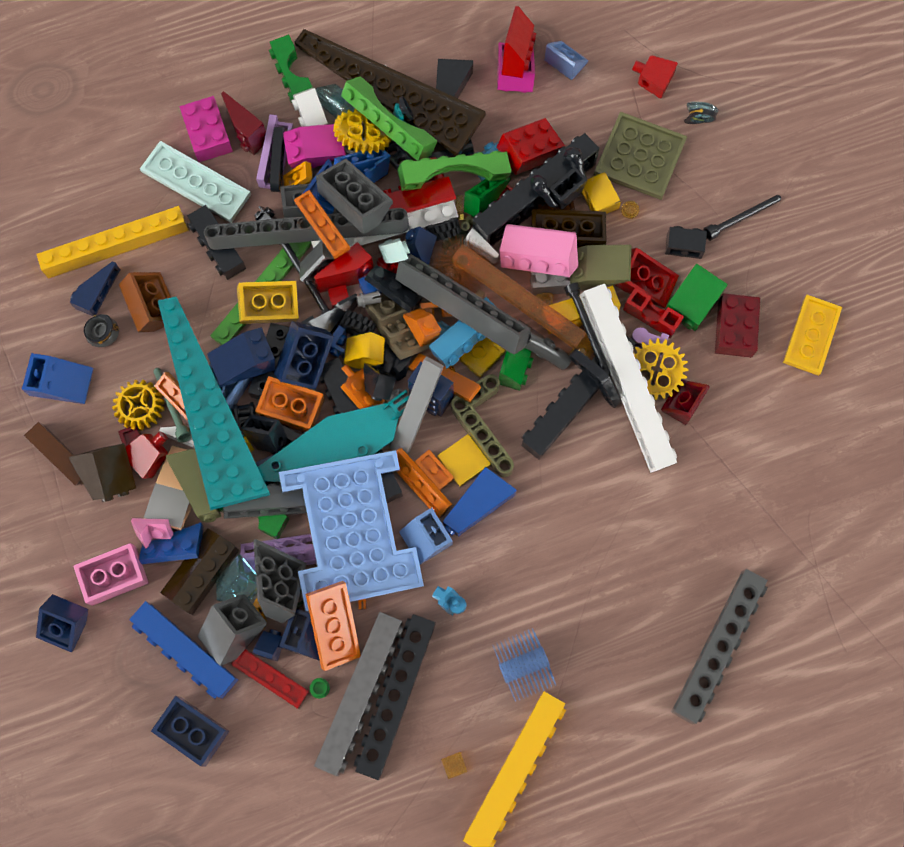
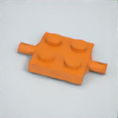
[341,364,385,409]

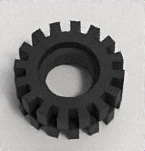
[425,217,461,241]
[339,311,376,336]

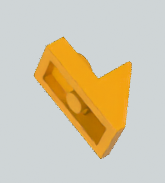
[283,161,312,186]

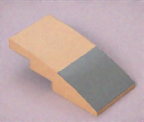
[144,446,192,530]

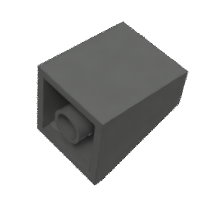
[197,594,267,666]

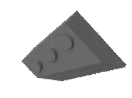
[253,539,306,623]

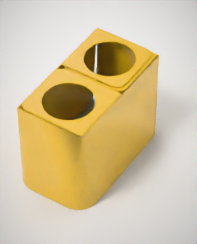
[581,172,621,214]
[344,332,385,369]

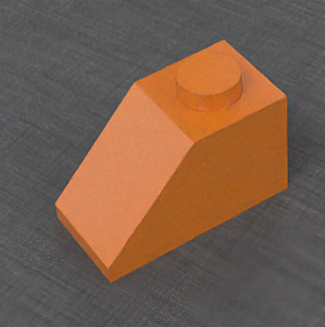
[403,308,441,347]

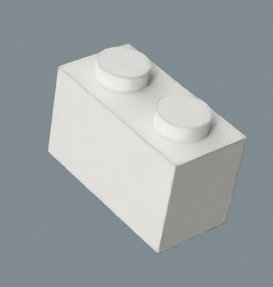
[291,87,328,127]

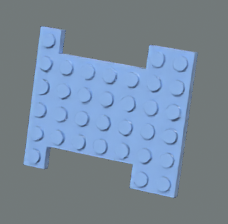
[279,450,424,611]

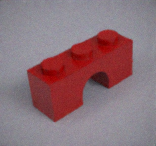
[623,287,684,339]

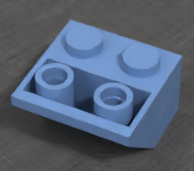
[399,508,453,565]

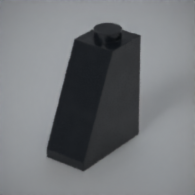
[436,59,473,98]

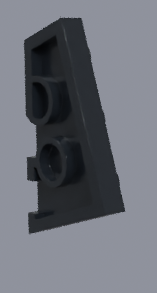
[364,265,424,312]

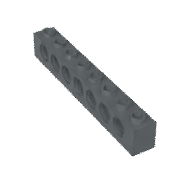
[671,569,768,724]

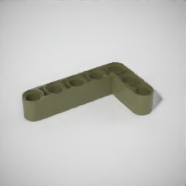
[451,374,514,477]

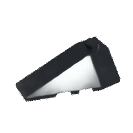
[301,293,358,335]

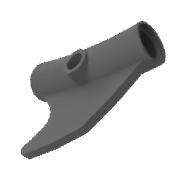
[518,320,571,370]

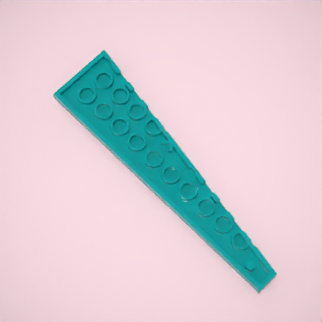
[158,296,270,510]

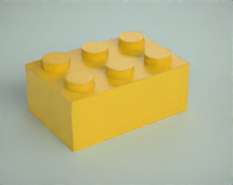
[237,281,299,324]

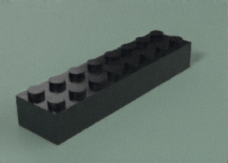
[473,133,599,246]

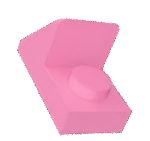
[131,518,173,549]

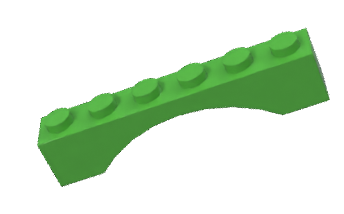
[341,76,437,161]
[397,151,511,191]

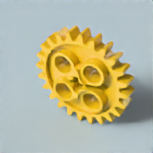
[333,109,391,154]
[633,338,689,400]

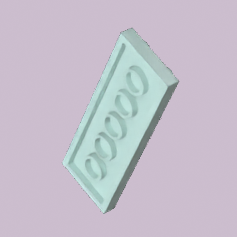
[140,141,251,223]

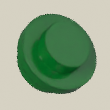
[310,678,330,699]

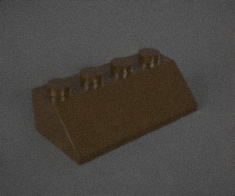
[531,209,607,248]
[160,528,239,615]

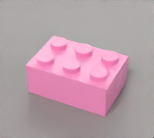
[73,543,149,606]

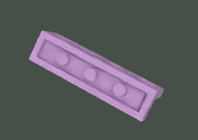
[256,114,293,189]
[240,534,317,574]

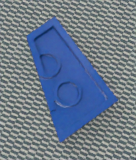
[139,522,204,564]

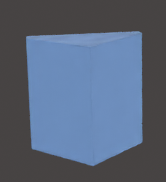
[544,41,589,80]

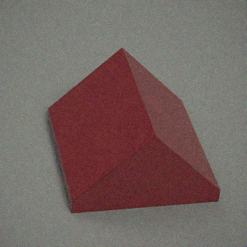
[661,379,710,425]

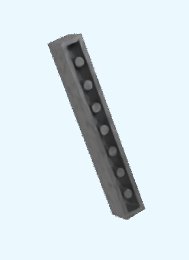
[314,612,404,776]

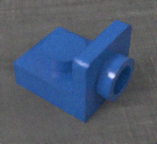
[329,325,347,358]

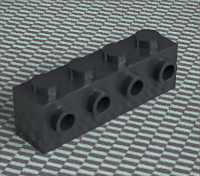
[248,323,290,400]

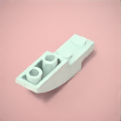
[378,238,410,263]

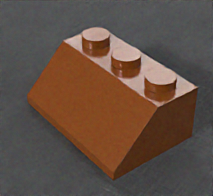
[119,272,171,333]

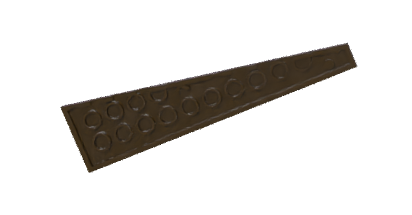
[295,29,486,156]

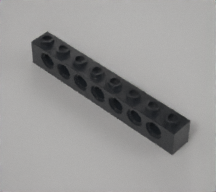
[354,614,436,781]

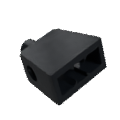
[241,415,287,455]

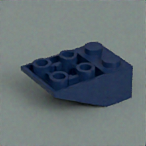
[279,609,340,667]

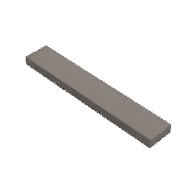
[390,356,444,455]

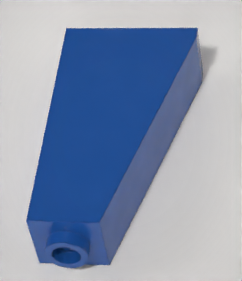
[443,467,517,537]

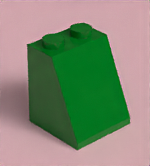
[665,263,728,331]

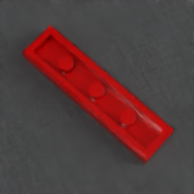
[231,649,310,709]

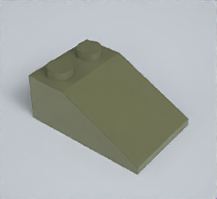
[570,245,631,291]

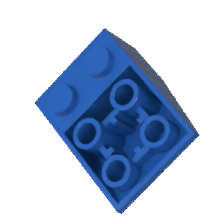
[22,353,94,404]

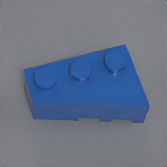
[334,149,391,183]

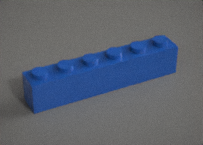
[129,601,238,699]

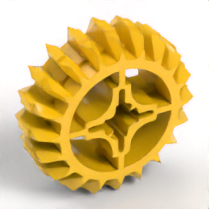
[112,379,165,431]

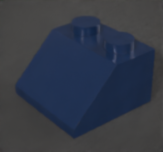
[36,594,88,653]

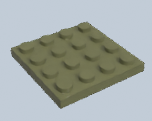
[594,112,687,200]

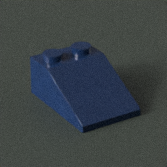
[207,327,275,387]

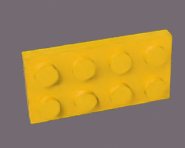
[783,295,842,376]

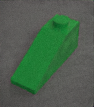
[464,177,511,217]

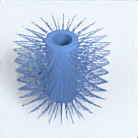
[492,628,556,701]

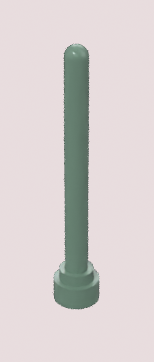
[153,368,192,443]

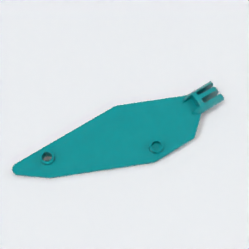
[258,390,410,482]

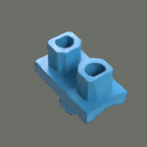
[432,586,467,616]

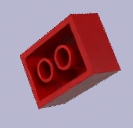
[496,118,565,175]

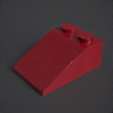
[221,91,266,155]

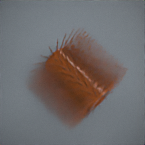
[435,235,490,294]

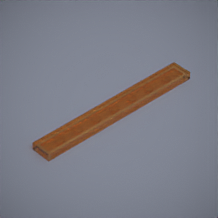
[451,244,586,349]

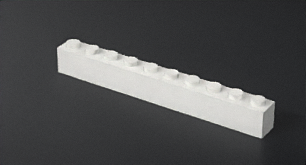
[580,284,677,473]

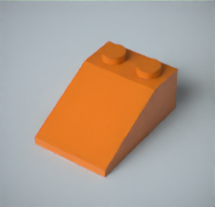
[255,376,325,432]

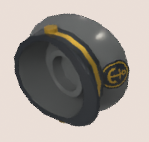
[84,314,119,347]

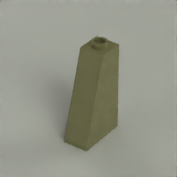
[166,448,221,523]

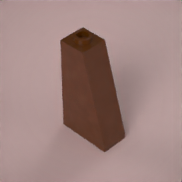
[24,422,83,486]

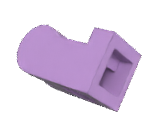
[631,327,669,357]

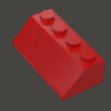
[502,6,537,78]
[382,173,456,213]

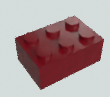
[715,293,760,358]

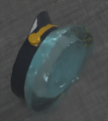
[684,101,719,124]

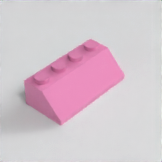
[499,224,578,277]

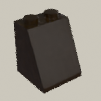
[69,443,136,502]

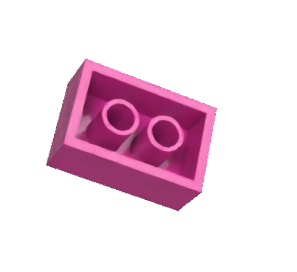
[179,96,233,162]

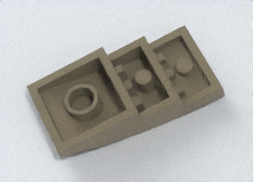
[365,293,432,360]

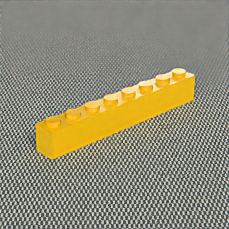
[36,206,189,279]
[463,691,566,847]

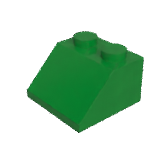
[499,348,534,391]

